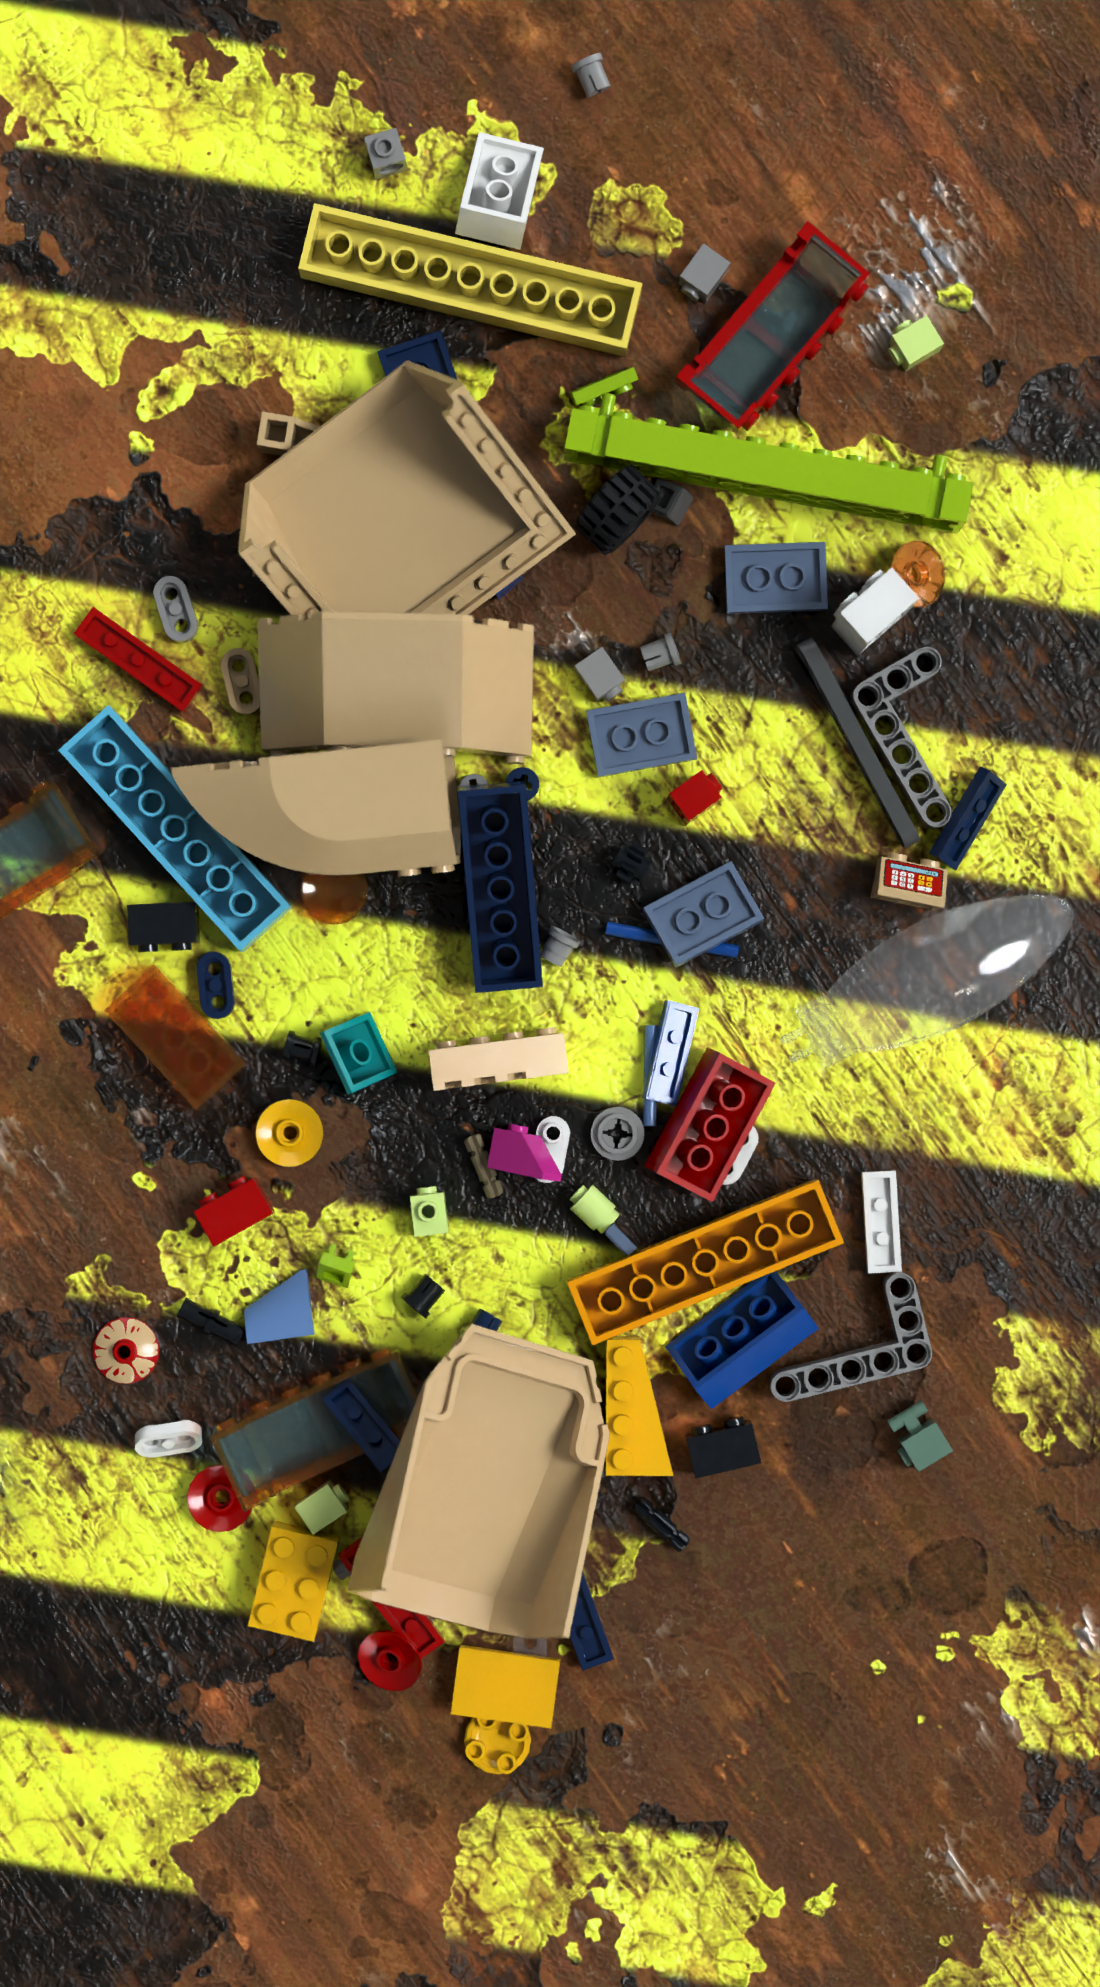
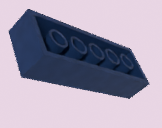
[457,781,543,993]

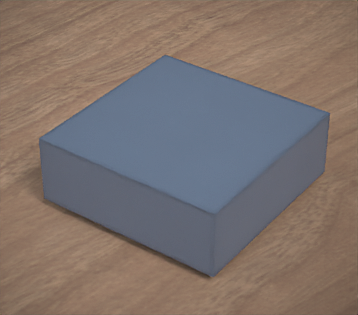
[604,1223,637,1256]

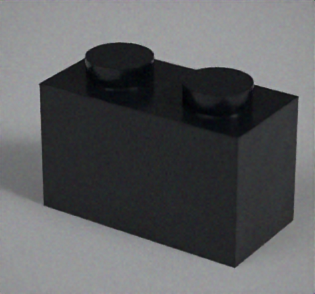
[127,902,200,952]
[685,1416,761,1478]

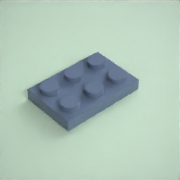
[724,542,828,614]
[586,693,697,778]
[643,861,764,968]

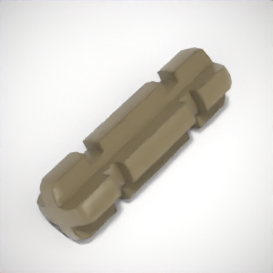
[464,1134,503,1199]

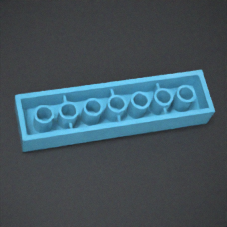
[58,705,293,952]

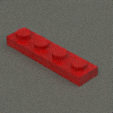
[74,607,203,713]
[338,1536,445,1659]

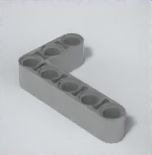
[850,647,952,829]
[768,1272,932,1402]

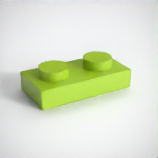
[568,366,639,406]

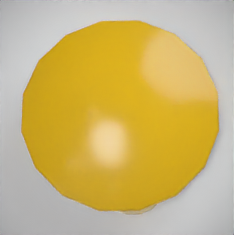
[464,1718,531,1775]

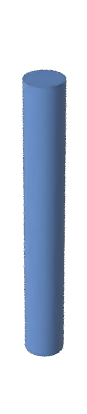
[643,1025,658,1126]

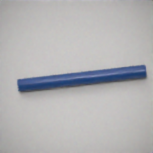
[605,921,739,958]

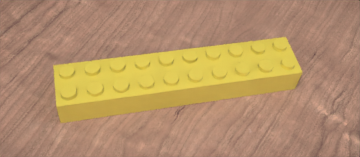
[298,203,643,357]

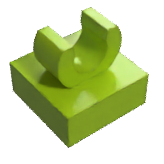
[316,1244,355,1288]

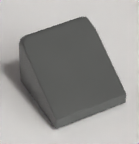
[652,478,693,525]

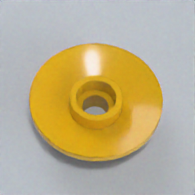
[256,1099,323,1167]

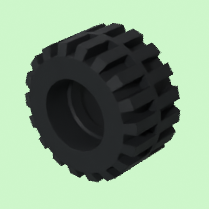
[574,465,661,555]

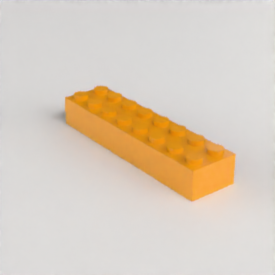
[567,1179,844,1346]

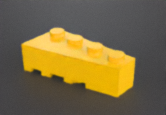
[605,1336,673,1476]

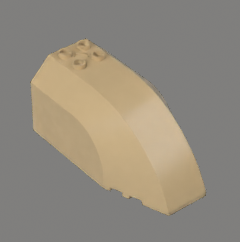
[171,740,462,877]

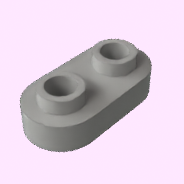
[153,576,199,643]

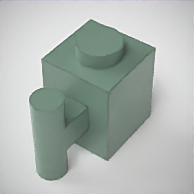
[887,1400,953,1472]

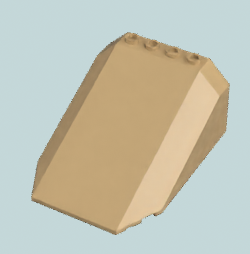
[347,1324,610,1639]

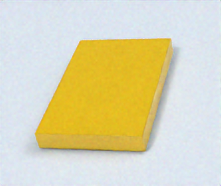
[451,1645,561,1729]

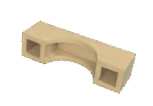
[257,412,320,456]

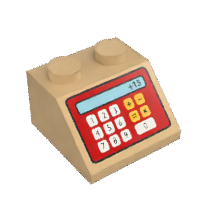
[870,852,948,911]

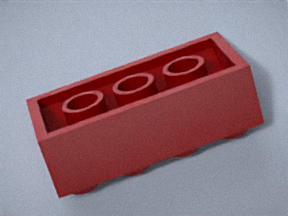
[644,1047,776,1202]

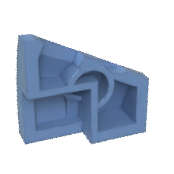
[244,1269,315,1344]

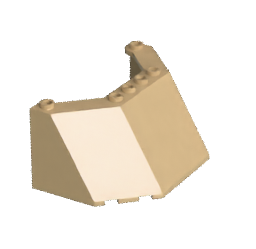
[258,611,534,764]

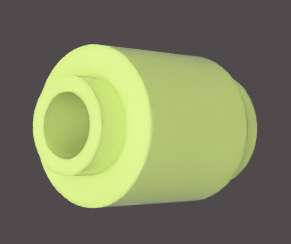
[569,1184,620,1234]

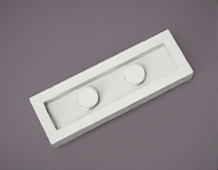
[861,1170,902,1274]

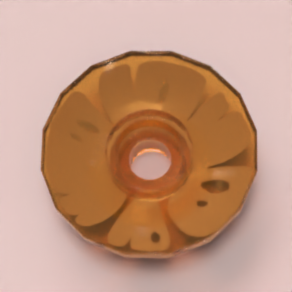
[891,540,945,607]

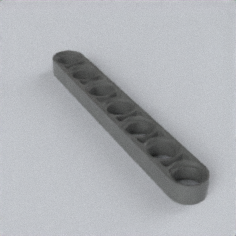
[796,637,920,849]

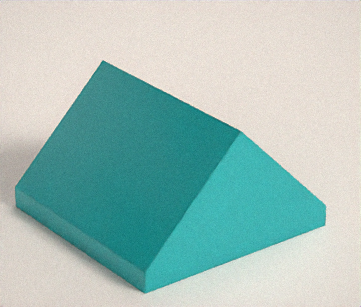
[320,1012,398,1095]

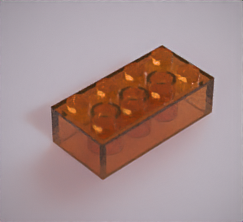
[104,964,249,1110]

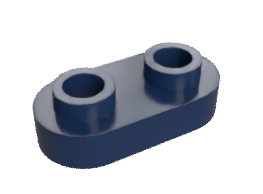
[197,952,235,1019]

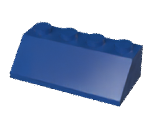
[665,1271,819,1409]

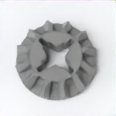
[591,1107,644,1161]

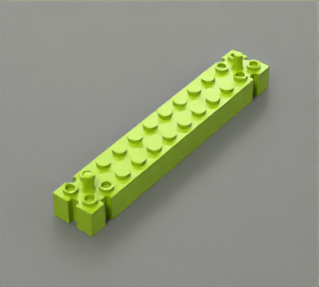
[564,393,974,533]

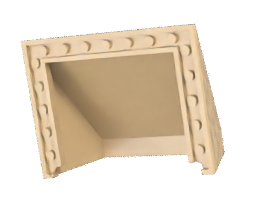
[238,360,576,620]

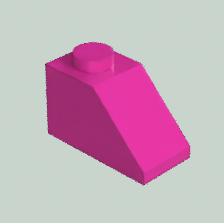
[487,1123,562,1182]

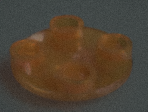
[301,873,368,925]

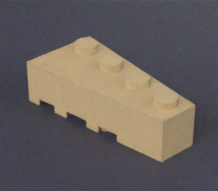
[428,1027,569,1091]

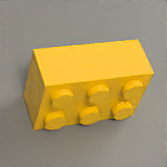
[248,1521,340,1642]

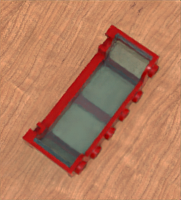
[675,221,870,435]

